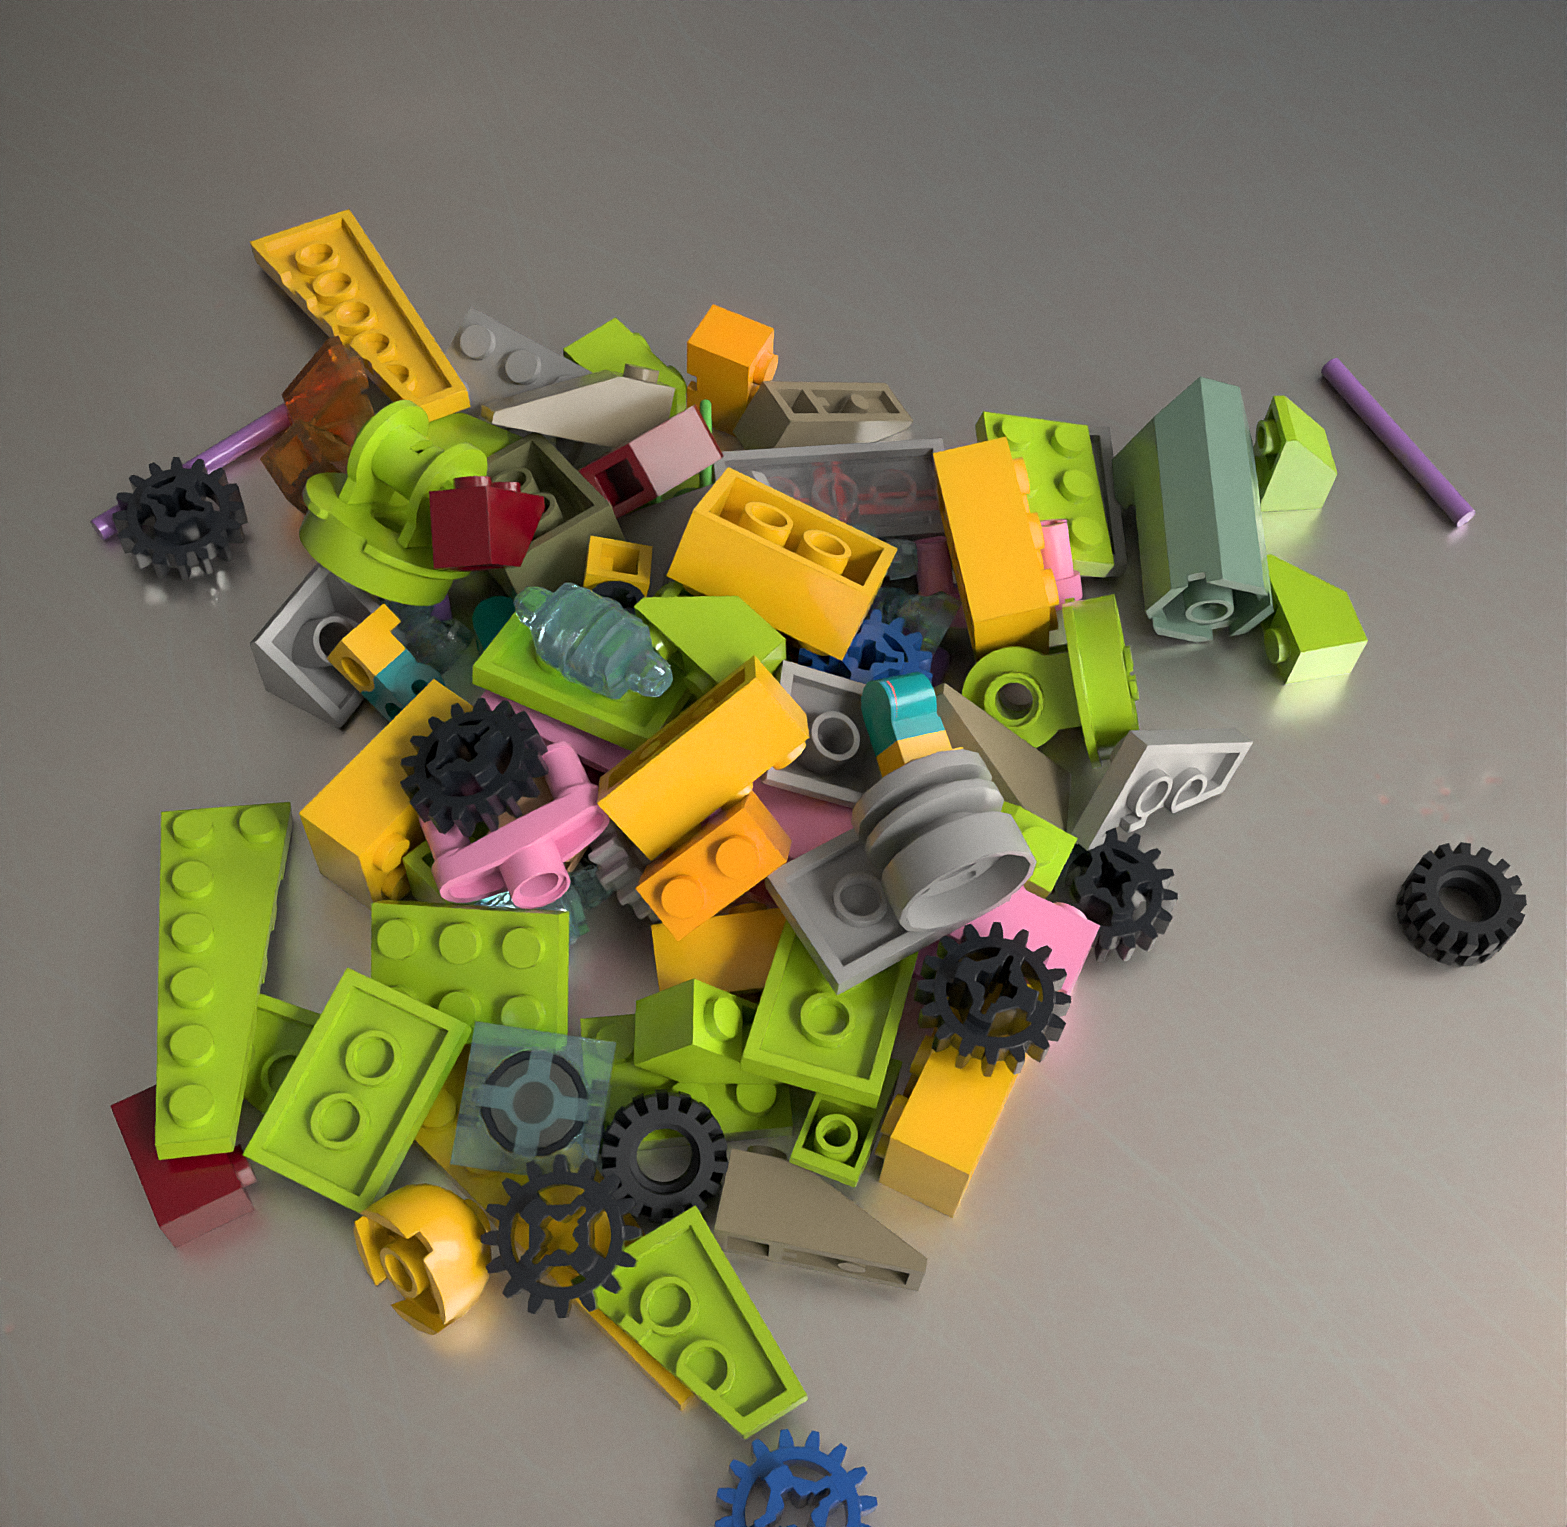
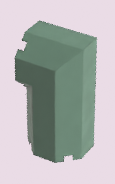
[1112,376,1274,643]

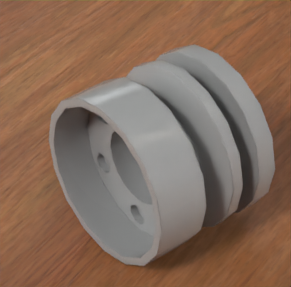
[851,749,1037,933]

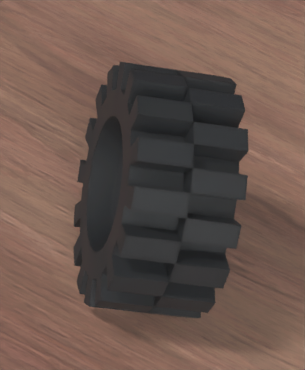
[1396,842,1527,967]
[601,1089,729,1224]

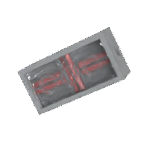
[712,438,953,577]

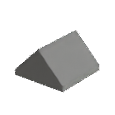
[249,562,411,727]
[759,660,882,808]

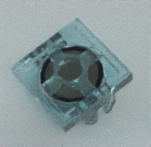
[450,1022,616,1180]

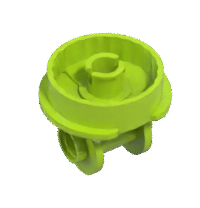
[299,400,488,606]
[962,594,1140,769]

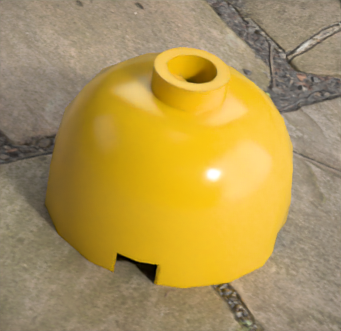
[353,1183,492,1335]

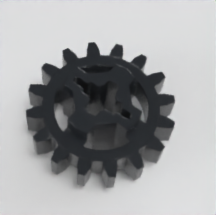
[112,457,248,580]
[400,698,549,837]
[1045,827,1178,963]
[914,922,1071,1077]
[481,1154,643,1318]

